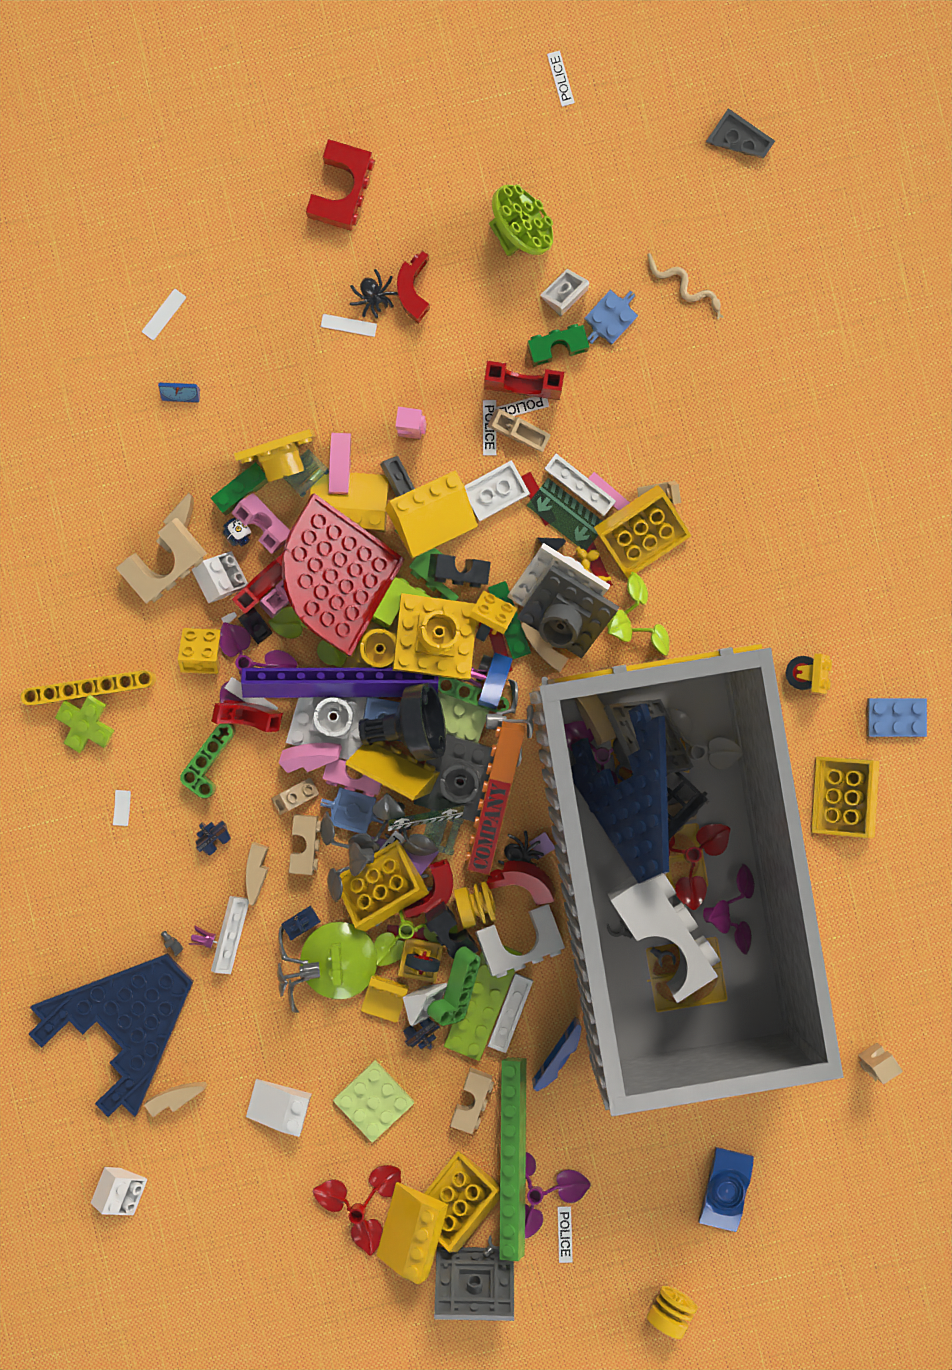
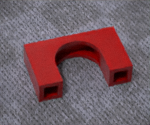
[306,139,375,231]
[484,361,565,400]
[232,552,283,614]

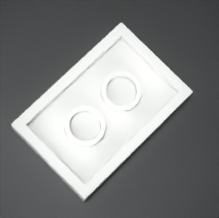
[464,460,530,522]

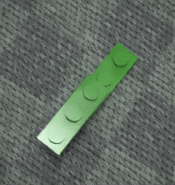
[395,529,459,601]

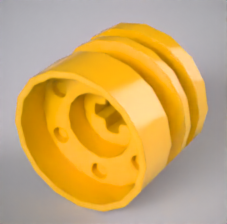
[454,881,496,929]
[647,1285,698,1339]

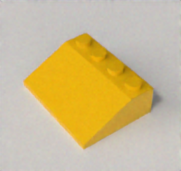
[310,470,389,532]
[385,471,478,559]
[594,484,692,579]
[345,741,440,800]
[812,756,879,838]
[340,840,429,932]
[424,1151,500,1252]
[376,1182,449,1285]

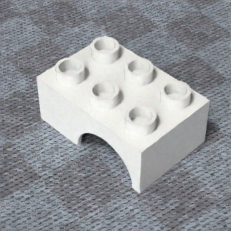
[607,874,721,1003]

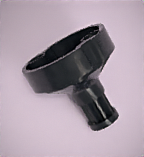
[358,683,446,761]

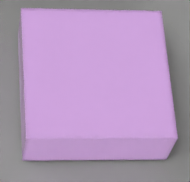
[529,832,555,858]

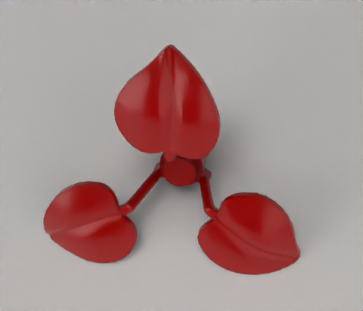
[669,824,731,910]
[312,1165,401,1256]

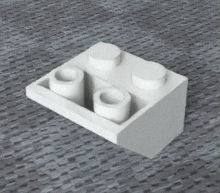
[191,551,248,604]
[91,1167,148,1215]

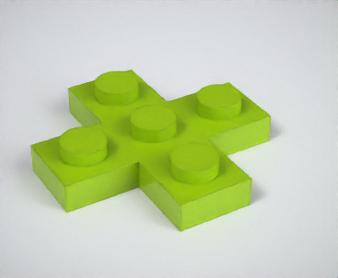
[55,695,115,753]

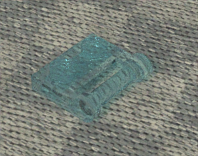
[284,449,329,498]
[423,809,464,855]

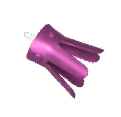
[461,667,488,689]
[188,925,218,949]

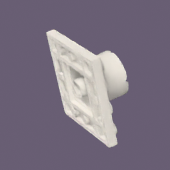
[507,543,610,607]
[286,697,379,760]

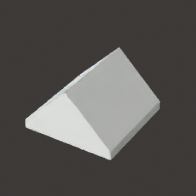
[540,269,590,317]
[403,983,447,1026]

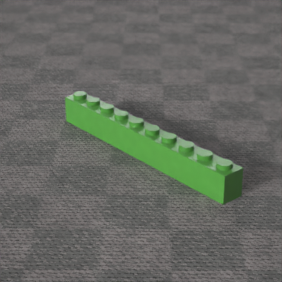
[500,1057,527,1261]

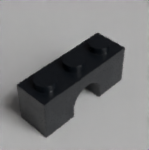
[428,554,491,588]
[425,901,479,959]

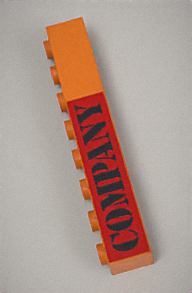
[465,721,526,875]

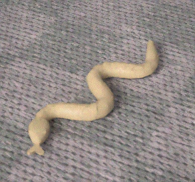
[647,253,724,319]

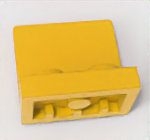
[177,628,221,674]
[361,975,409,1022]

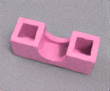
[396,407,427,439]
[232,493,290,554]
[322,759,382,797]

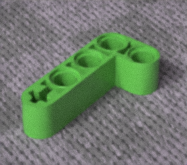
[438,677,509,713]
[180,723,235,798]
[427,947,481,1026]

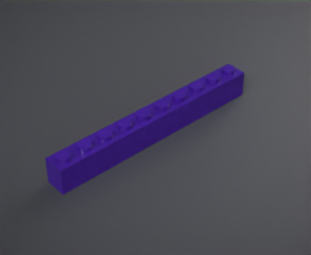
[241,668,438,698]

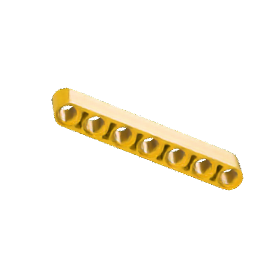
[21,670,156,705]

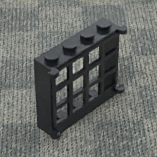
[631,772,710,842]

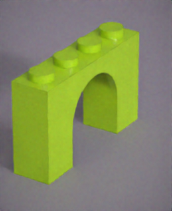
[371,577,439,635]

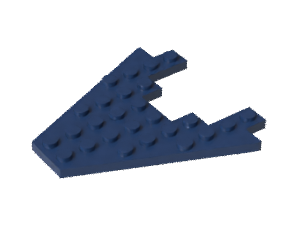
[571,703,669,884]
[29,953,194,1117]

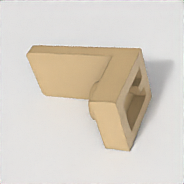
[637,481,681,504]
[271,778,319,815]

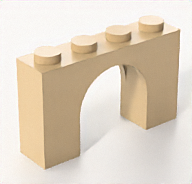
[116,518,207,604]

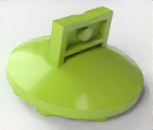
[489,184,553,256]
[300,922,377,999]

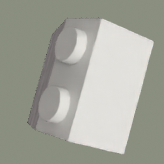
[246,1079,312,1137]

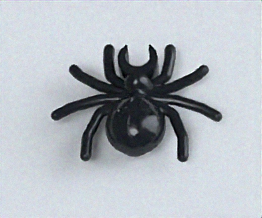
[350,269,398,318]
[498,830,544,866]

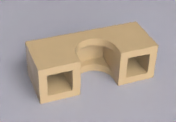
[289,814,321,875]
[858,1043,903,1085]
[450,1067,494,1134]

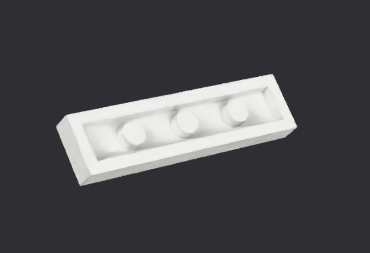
[544,454,616,517]
[211,896,249,974]
[488,973,533,1053]

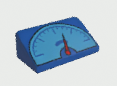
[158,382,200,402]

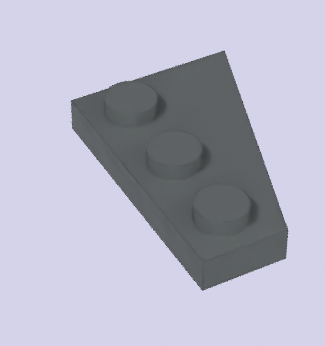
[706,108,775,159]

